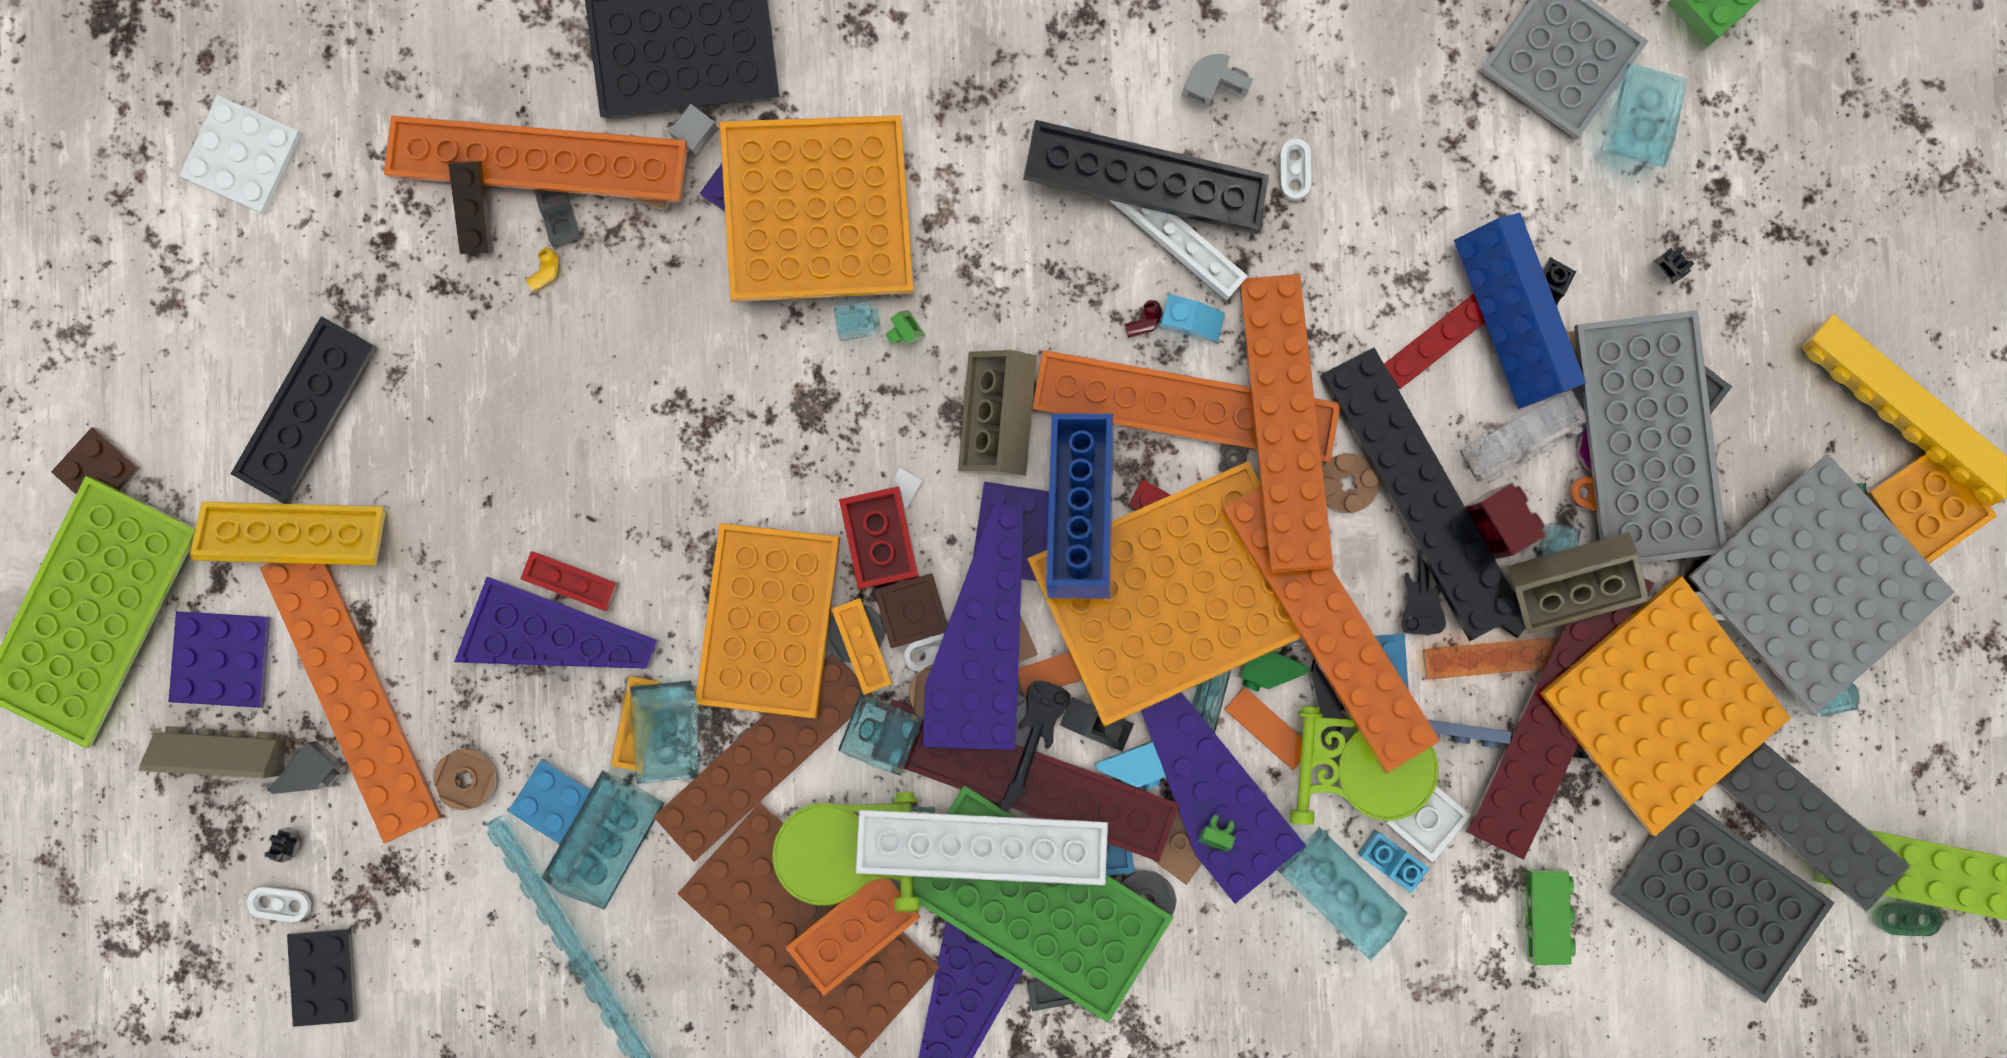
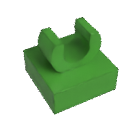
[885,310,925,344]
[1198,815,1236,852]

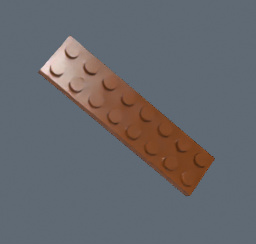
[653,654,874,862]

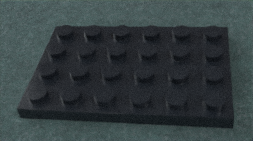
[585,0,780,118]

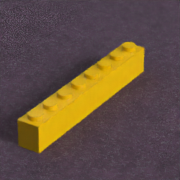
[1800,313,2007,506]

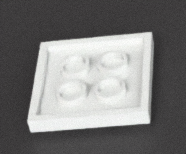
[179,95,302,215]

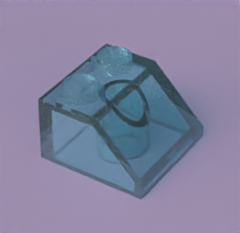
[838,693,923,776]

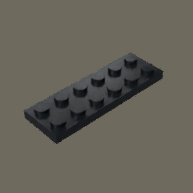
[231,316,376,504]

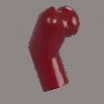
[1124,300,1162,338]

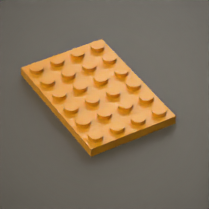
[695,523,841,719]

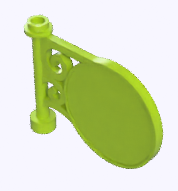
[1289,705,1439,825]
[773,792,919,912]

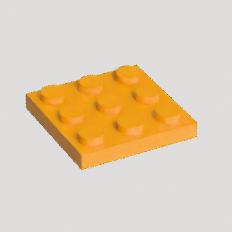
[1866,452,1997,563]

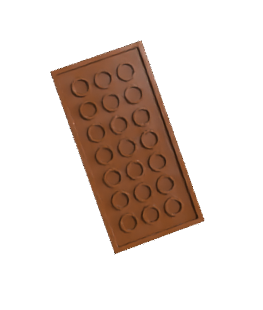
[677,802,940,1058]

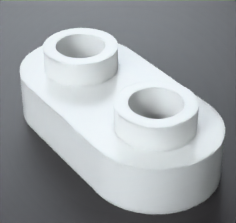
[1279,139,1311,201]
[904,633,944,672]
[247,886,311,922]

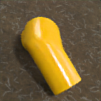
[525,247,559,292]

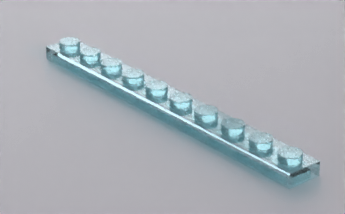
[486,816,653,1058]

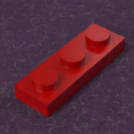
[520,551,618,611]

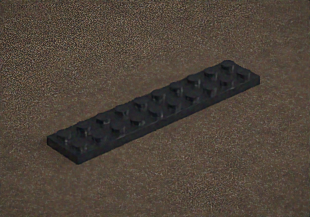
[1320,347,1521,642]

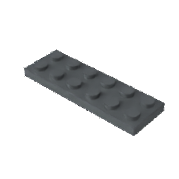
[1718,742,1910,912]

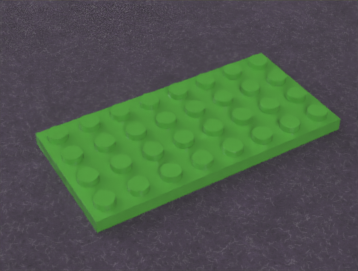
[899,785,1173,1023]

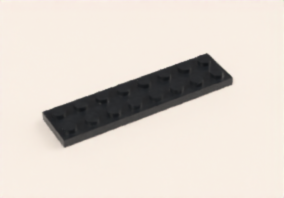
[1023,120,1269,234]

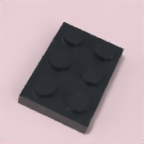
[287,928,357,1027]

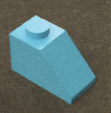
[1159,294,1225,343]
[1094,741,1166,790]

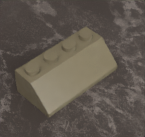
[958,350,1037,476]
[1507,532,1649,635]
[139,726,286,778]

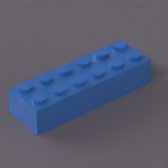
[1454,212,1586,409]
[1046,414,1114,599]

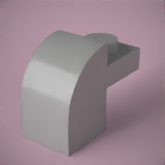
[1181,54,1253,107]

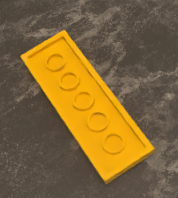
[190,502,386,565]

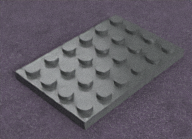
[1610,803,1835,1003]

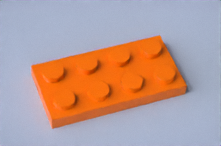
[785,879,921,996]

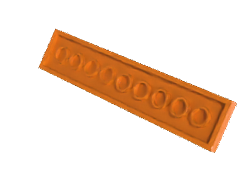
[384,115,688,203]
[1239,274,1334,573]
[1032,350,1340,463]
[1222,486,1440,774]
[260,563,442,844]

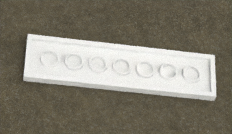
[856,810,1108,885]

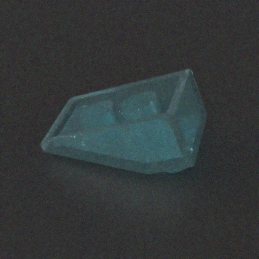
[1600,62,1688,168]
[630,680,698,784]

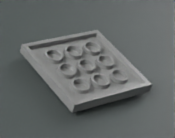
[1479,0,1648,140]

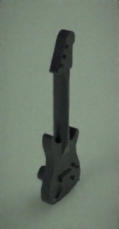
[1401,550,1446,636]
[999,681,1070,811]

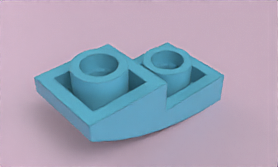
[1358,830,1429,893]

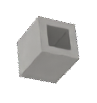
[668,104,718,156]

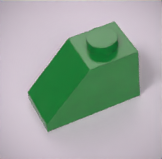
[1237,651,1311,692]

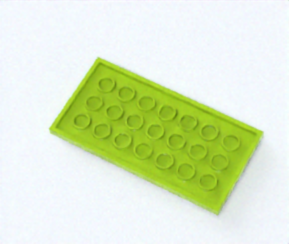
[0,476,196,748]

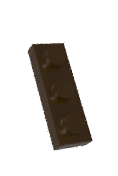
[448,161,493,254]

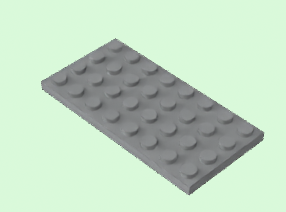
[1574,310,1726,563]

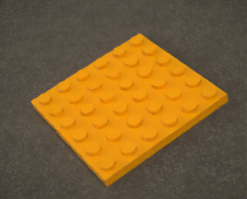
[720,115,914,302]
[1540,576,1791,836]

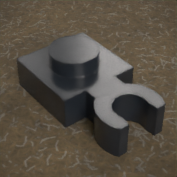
[1654,248,1694,283]
[264,827,300,863]

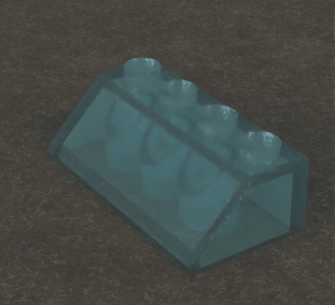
[541,770,664,910]
[1277,827,1408,961]

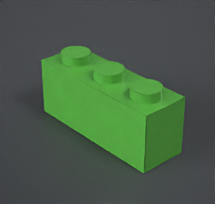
[1525,869,1576,965]

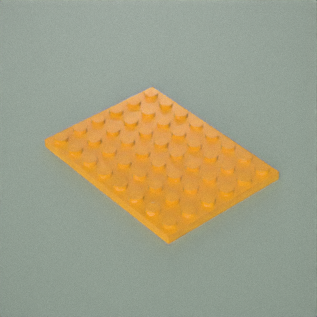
[1027,461,1301,727]

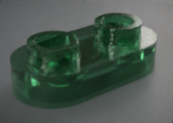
[1876,903,1942,936]

